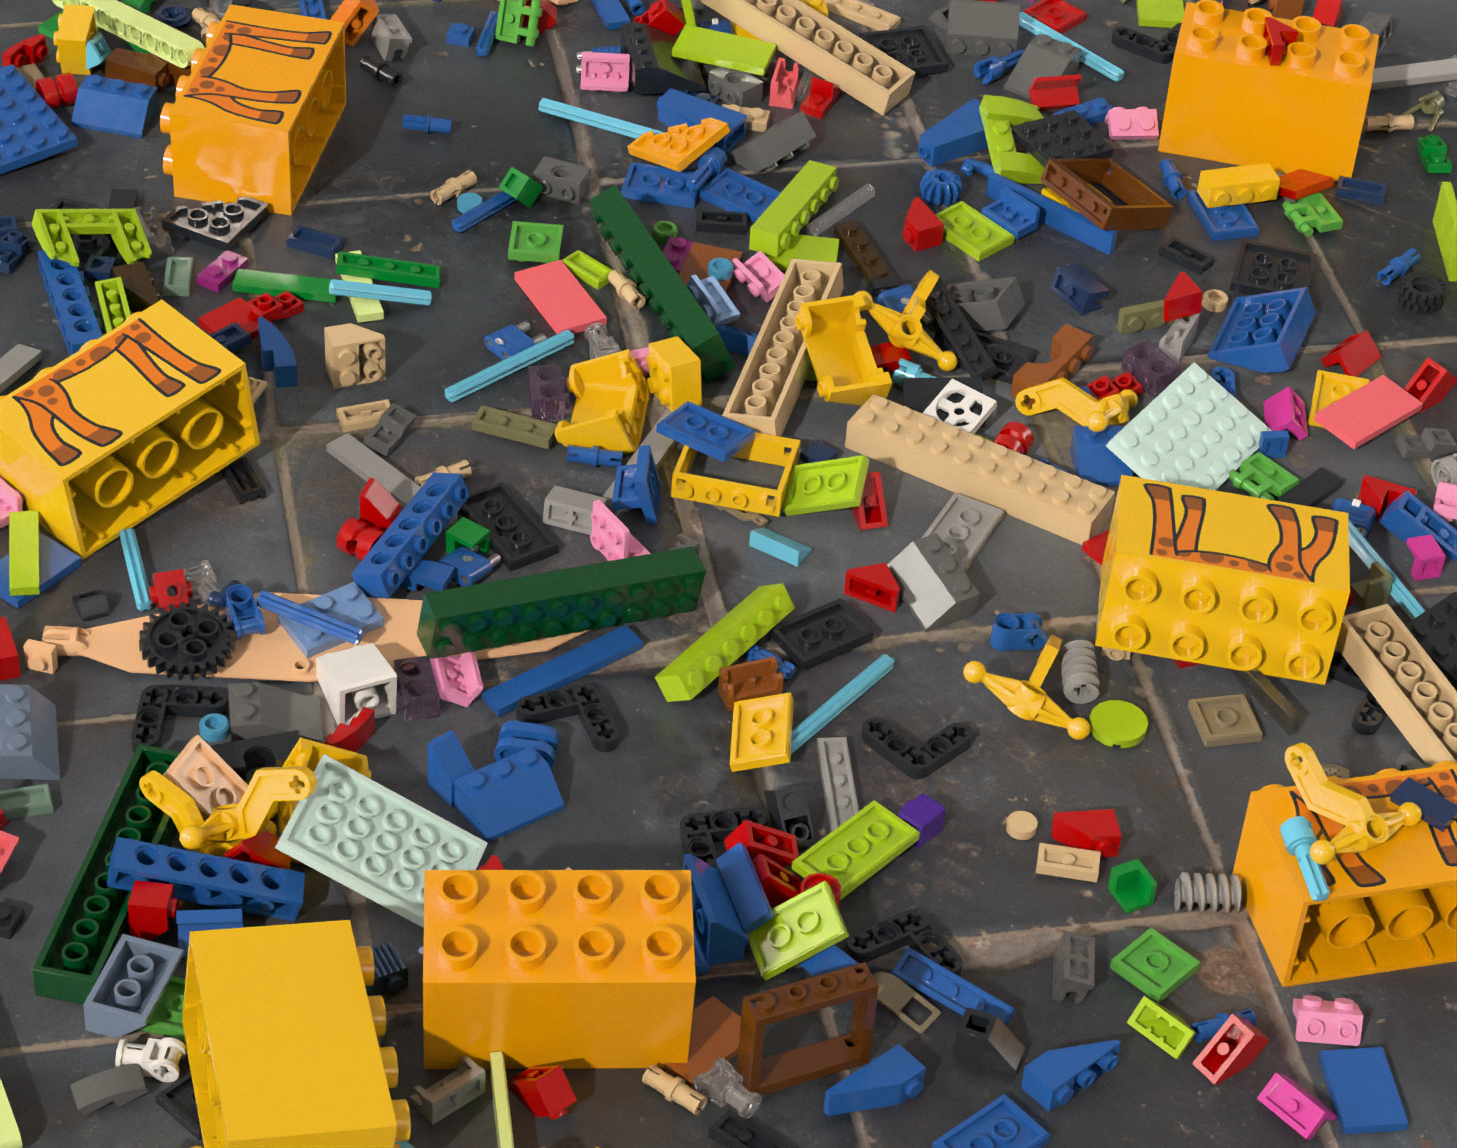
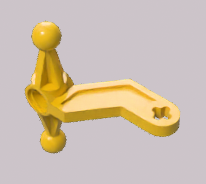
[854,270,958,371]
[1015,377,1138,432]
[963,634,1091,740]
[1285,743,1422,865]
[179,766,317,850]
[139,771,277,907]

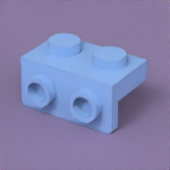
[687,274,740,327]

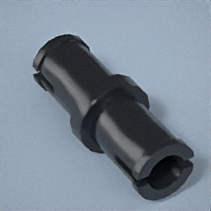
[360,55,403,88]

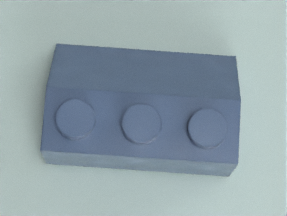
[0,684,60,780]
[83,934,184,1039]

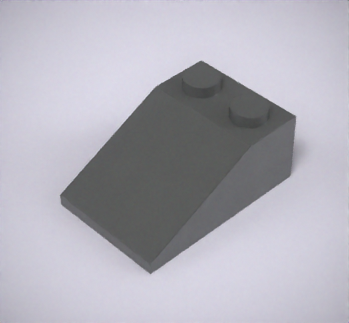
[1004,34,1081,99]
[929,277,1025,332]
[228,682,323,743]

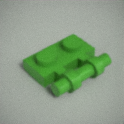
[495,0,542,47]
[1282,193,1343,237]
[1228,452,1299,500]

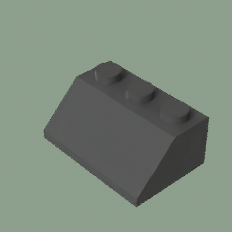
[945,0,1020,58]
[726,111,816,173]
[887,533,980,632]

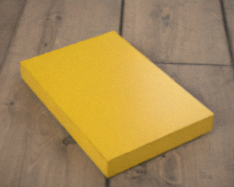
[1308,370,1370,428]
[730,693,794,772]

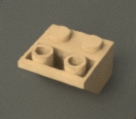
[324,323,386,389]

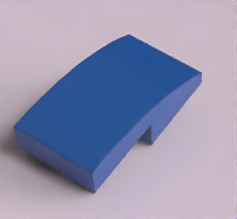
[399,560,455,592]

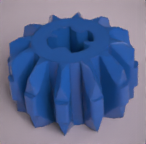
[920,168,962,207]

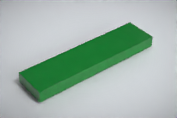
[336,251,441,288]
[232,269,338,303]

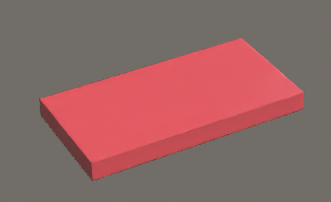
[514,260,607,334]
[1314,375,1423,449]

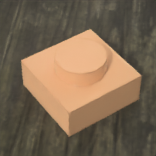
[23,639,58,674]

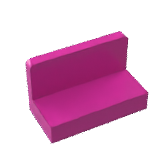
[1263,387,1308,441]
[1257,1072,1338,1140]

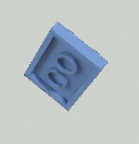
[278,582,384,658]

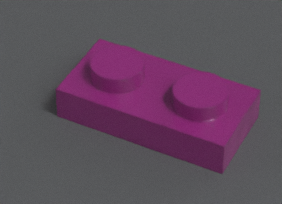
[663,237,694,275]
[197,250,249,293]

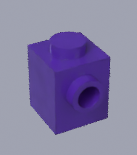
[898,793,946,848]

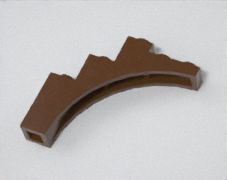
[104,48,191,93]

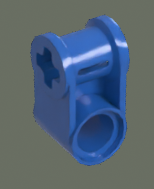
[226,584,266,641]
[990,612,1048,651]

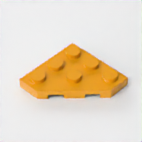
[627,118,730,172]

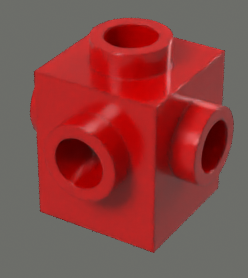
[149,569,193,611]

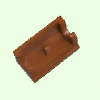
[718,656,783,711]

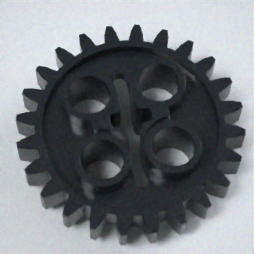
[139,601,236,681]

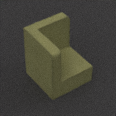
[1350,561,1393,610]

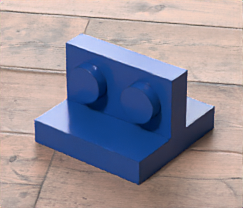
[612,445,662,524]
[176,909,244,958]

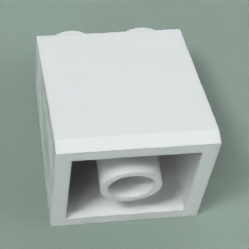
[316,643,397,725]

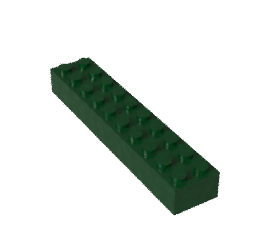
[589,185,735,383]
[417,546,706,659]
[32,744,181,1005]

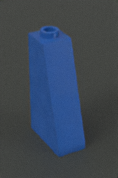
[656,88,747,154]
[918,99,988,167]

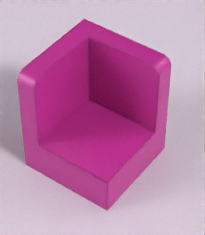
[1406,534,1446,581]

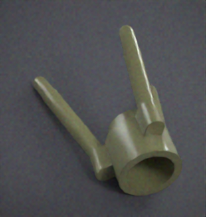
[1400,90,1445,132]

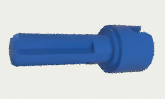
[974,49,1025,84]
[686,147,727,192]

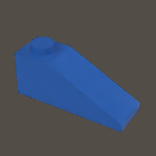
[1379,491,1457,562]
[823,1044,926,1116]

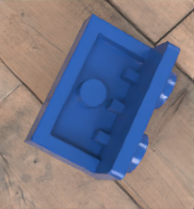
[981,186,1040,239]

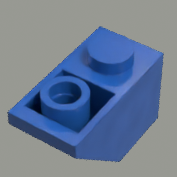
[428,730,475,807]

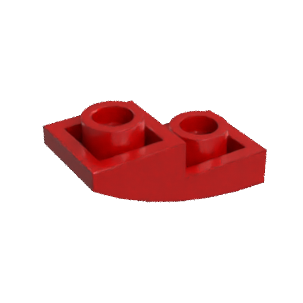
[2,34,48,68]
[246,291,304,320]
[870,342,913,373]
[1085,371,1143,400]
[325,707,375,752]

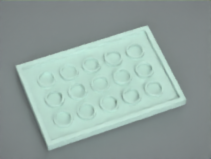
[1106,362,1272,491]
[275,754,488,928]

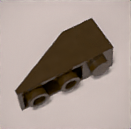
[112,262,160,313]

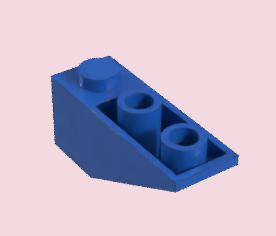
[1021,1040,1121,1112]

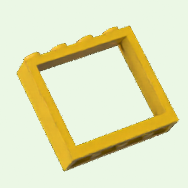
[671,432,800,517]

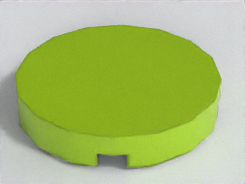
[1089,700,1148,748]

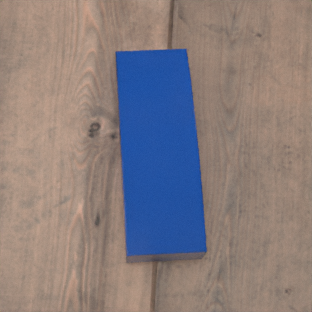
[258,317,298,388]

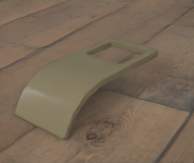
[872,971,941,1034]

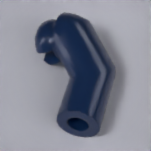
[207,580,242,610]

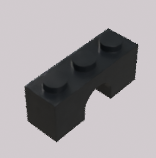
[210,730,300,782]

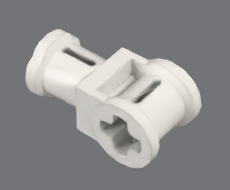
[115,1038,187,1082]

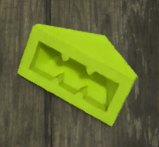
[1126,996,1196,1060]

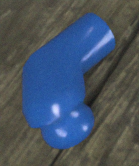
[961,158,994,177]

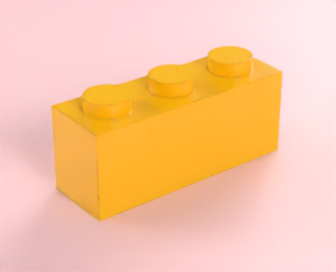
[1197,163,1280,208]

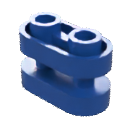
[494,721,560,769]

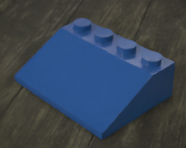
[1207,287,1316,373]

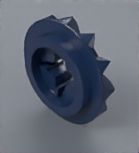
[154,5,192,30]

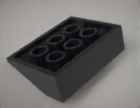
[621,22,706,95]

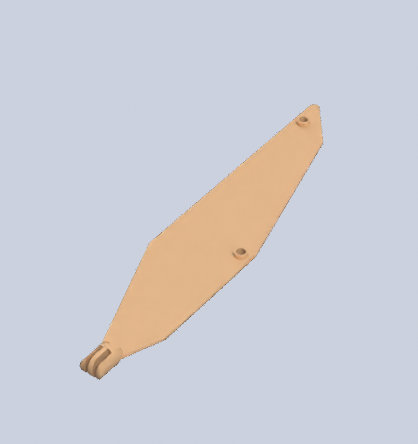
[42,592,589,682]

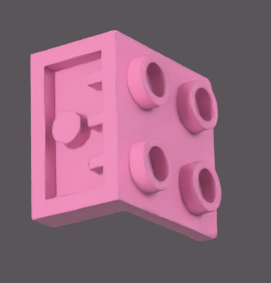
[590,499,651,561]

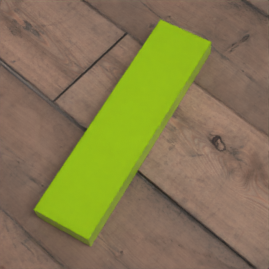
[9,511,40,596]

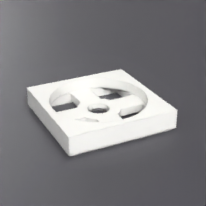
[922,379,997,434]

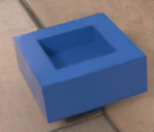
[446,23,475,47]
[1257,430,1290,458]

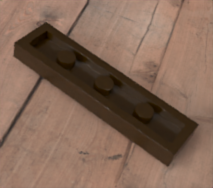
[833,221,895,284]

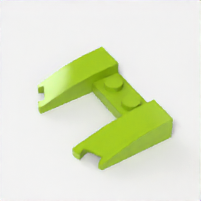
[979,95,1045,184]
[32,209,152,267]

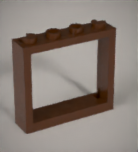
[1040,158,1173,230]
[736,962,879,1099]

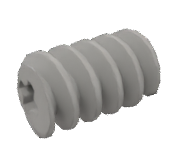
[1059,640,1100,704]
[1174,872,1241,914]

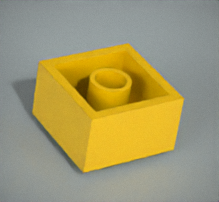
[53,4,98,75]
[646,336,702,412]

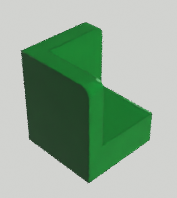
[498,167,543,208]
[446,517,490,554]
[1108,859,1157,913]

